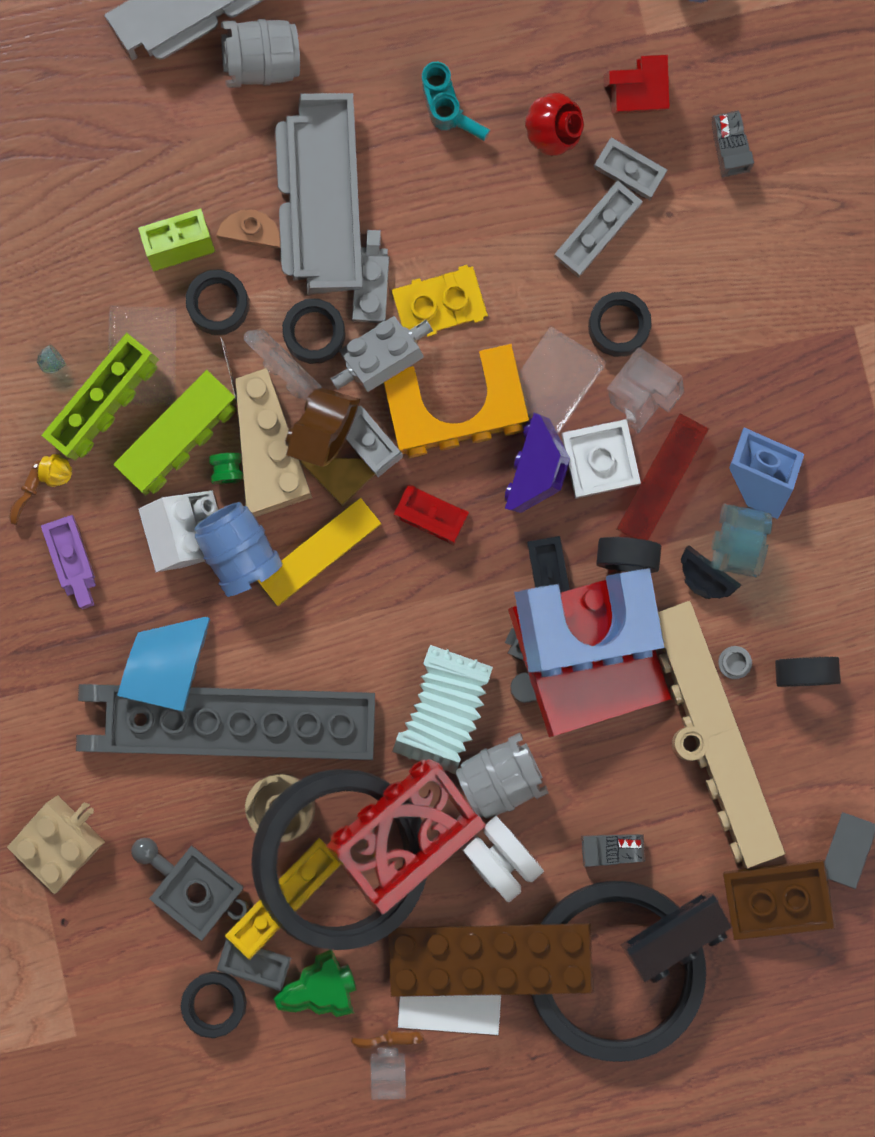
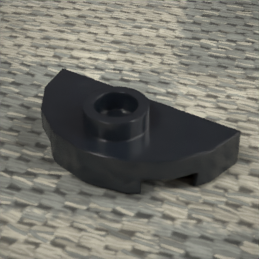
[681,545,742,599]

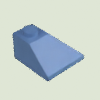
[729,428,804,519]

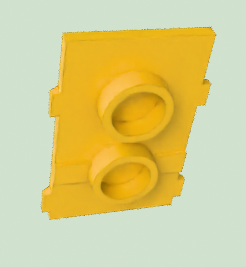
[391,265,488,337]

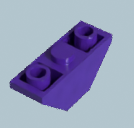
[505,413,570,513]

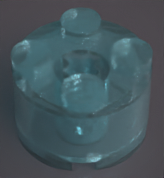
[711,504,772,577]

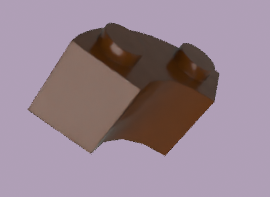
[285,388,360,467]

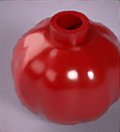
[525,92,584,156]

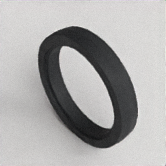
[251,769,427,950]
[531,881,706,1062]

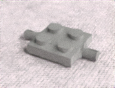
[330,316,433,392]

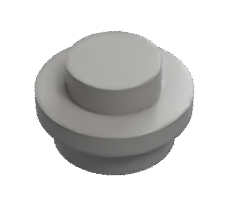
[718,646,752,679]

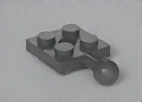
[131,838,244,941]

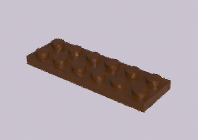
[389,923,594,997]

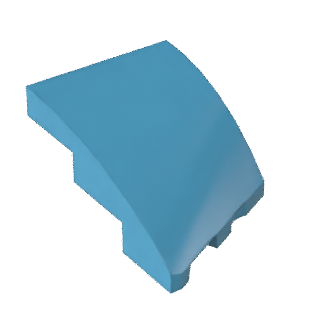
[117,617,210,712]

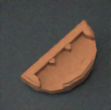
[216,210,281,249]

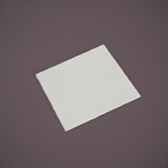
[398,995,501,1035]

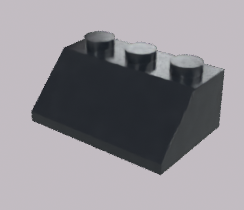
[620,891,732,984]

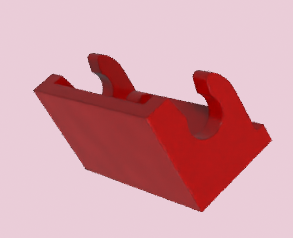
[394,484,469,545]

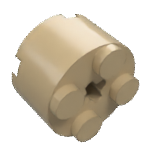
[245,774,315,842]

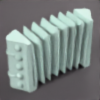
[392,645,493,774]

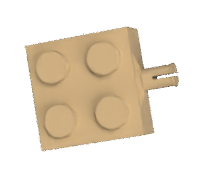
[7,795,105,894]

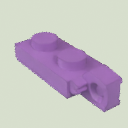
[41,515,96,610]

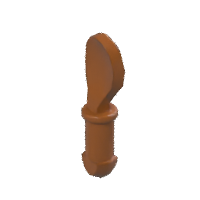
[9,460,41,525]
[351,1030,423,1049]

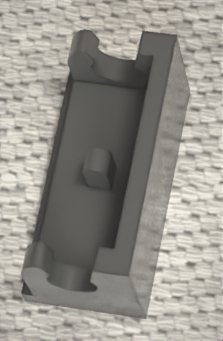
[825,812,875,889]

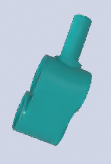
[422,62,490,141]

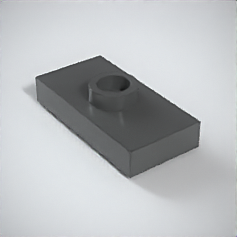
[217,939,292,991]

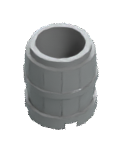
[221,19,300,88]
[456,732,549,819]

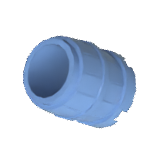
[194,502,283,597]

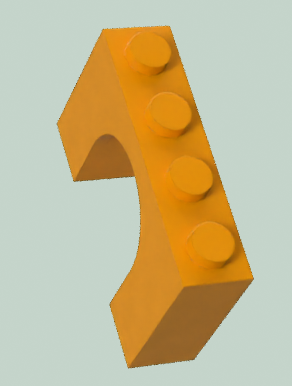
[384,344,529,458]

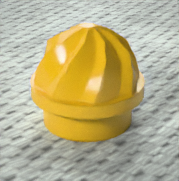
[38,454,72,487]

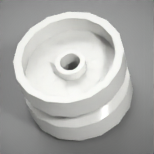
[461,816,544,903]

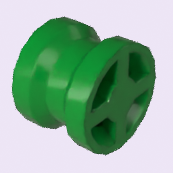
[209,453,244,484]

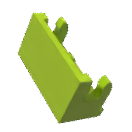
[138,208,216,272]

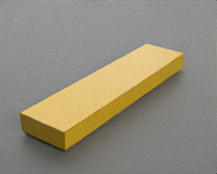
[257,498,382,607]
[225,838,341,960]

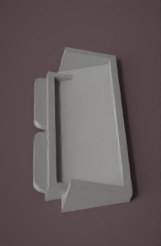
[105,0,263,61]
[275,93,363,295]

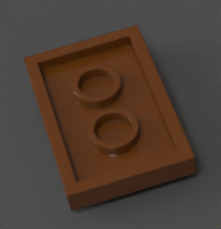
[723,859,836,940]

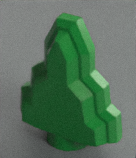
[274,950,357,1017]

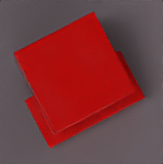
[604,55,670,114]

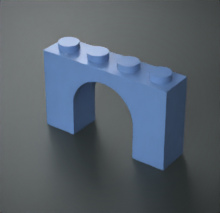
[514,568,664,677]

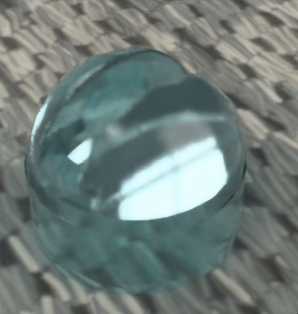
[37,344,66,374]

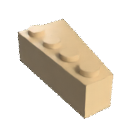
[236,368,312,517]

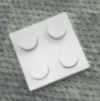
[561,419,641,499]

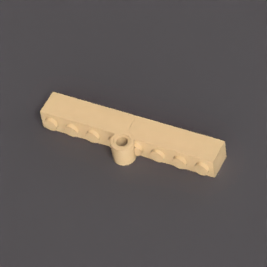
[658,601,785,868]

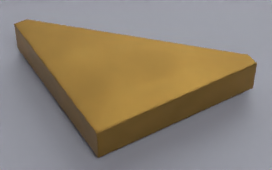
[300,458,375,506]

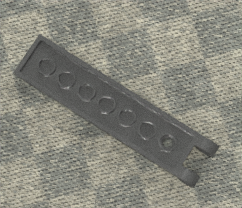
[76,684,375,760]

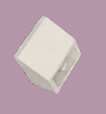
[138,490,218,572]

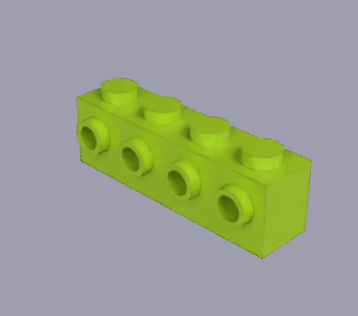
[41,332,159,461]
[113,370,237,496]

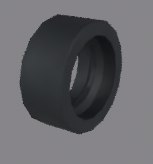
[186,270,249,335]
[588,291,652,357]
[282,299,345,364]
[596,537,662,573]
[775,657,841,687]
[180,971,247,1038]

